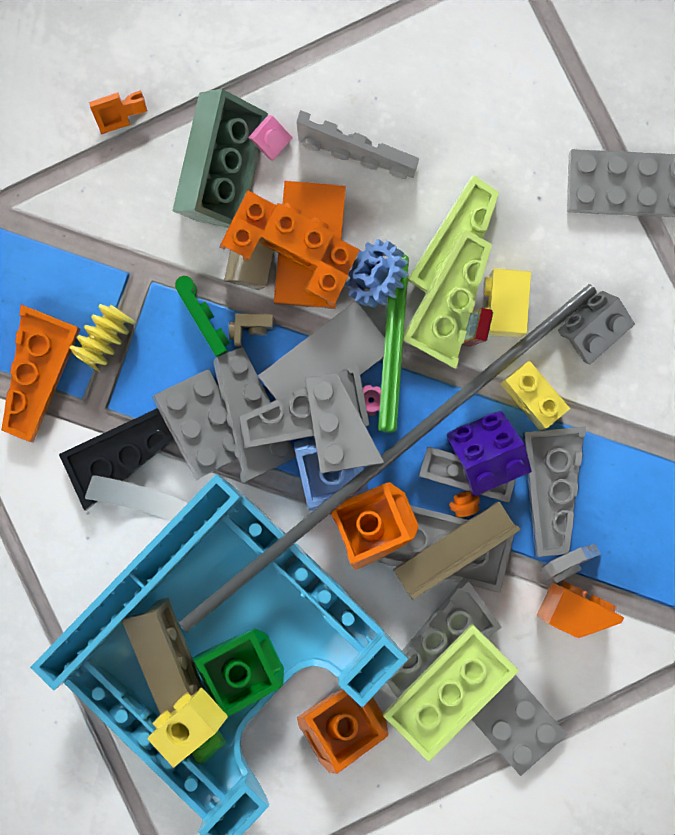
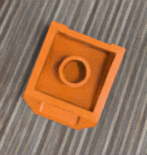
[331,482,419,570]
[297,689,389,774]

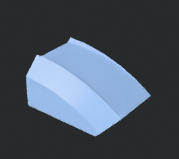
[294,436,368,511]

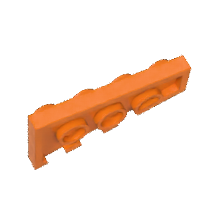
[1,304,81,442]

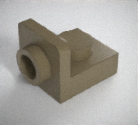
[229,313,274,348]

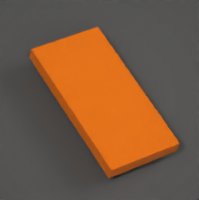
[274,181,346,309]

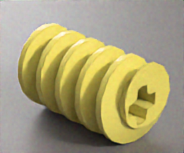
[69,304,136,373]

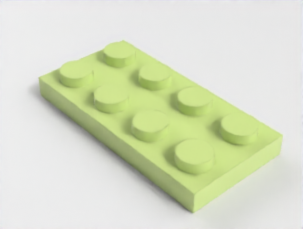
[383,624,519,762]

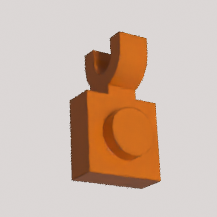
[89,90,148,134]

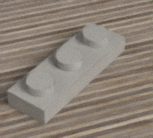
[418,446,516,503]

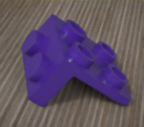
[446,411,532,496]

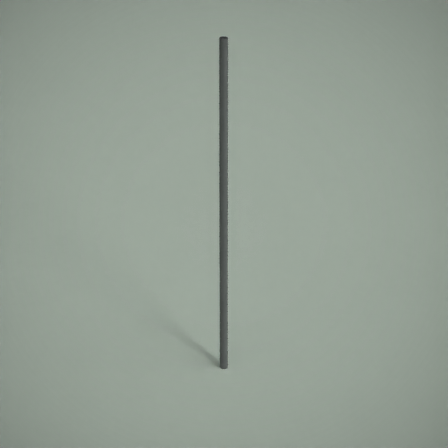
[178,284,597,633]

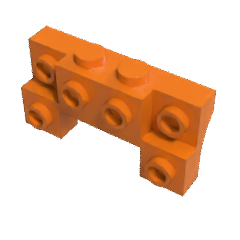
[219,190,360,306]

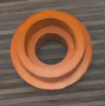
[449,491,480,517]

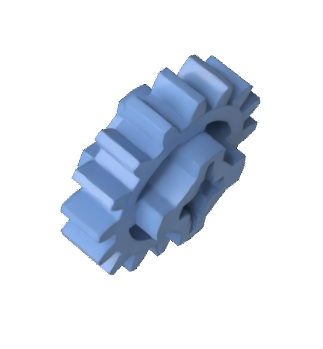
[345,239,408,308]

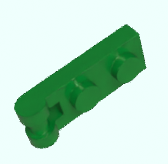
[175,276,230,357]

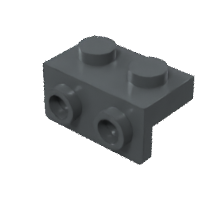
[558,291,635,365]

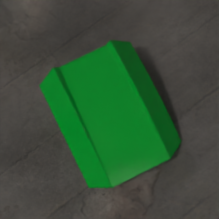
[192,629,284,717]

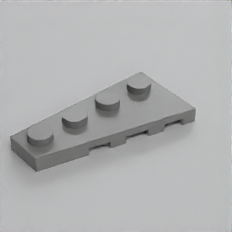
[296,110,419,179]
[213,347,296,484]
[239,364,369,449]
[386,577,502,698]

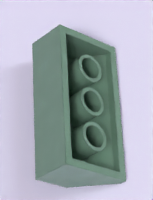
[172,89,268,228]

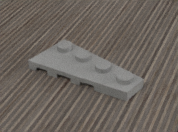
[523,426,586,557]

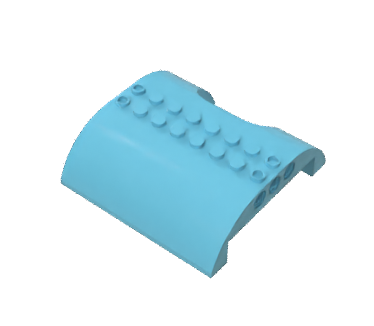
[30,474,408,835]

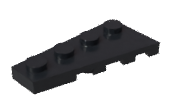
[59,408,174,511]

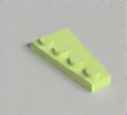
[408,175,499,293]
[403,229,492,369]

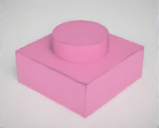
[248,115,293,160]

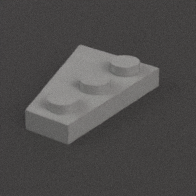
[305,373,384,473]
[540,544,601,583]

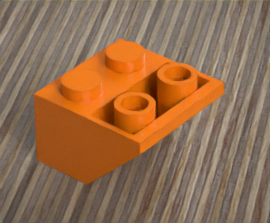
[537,581,624,638]

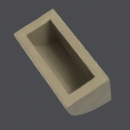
[224,243,274,290]

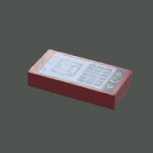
[462,308,494,347]

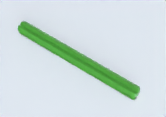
[378,254,409,433]

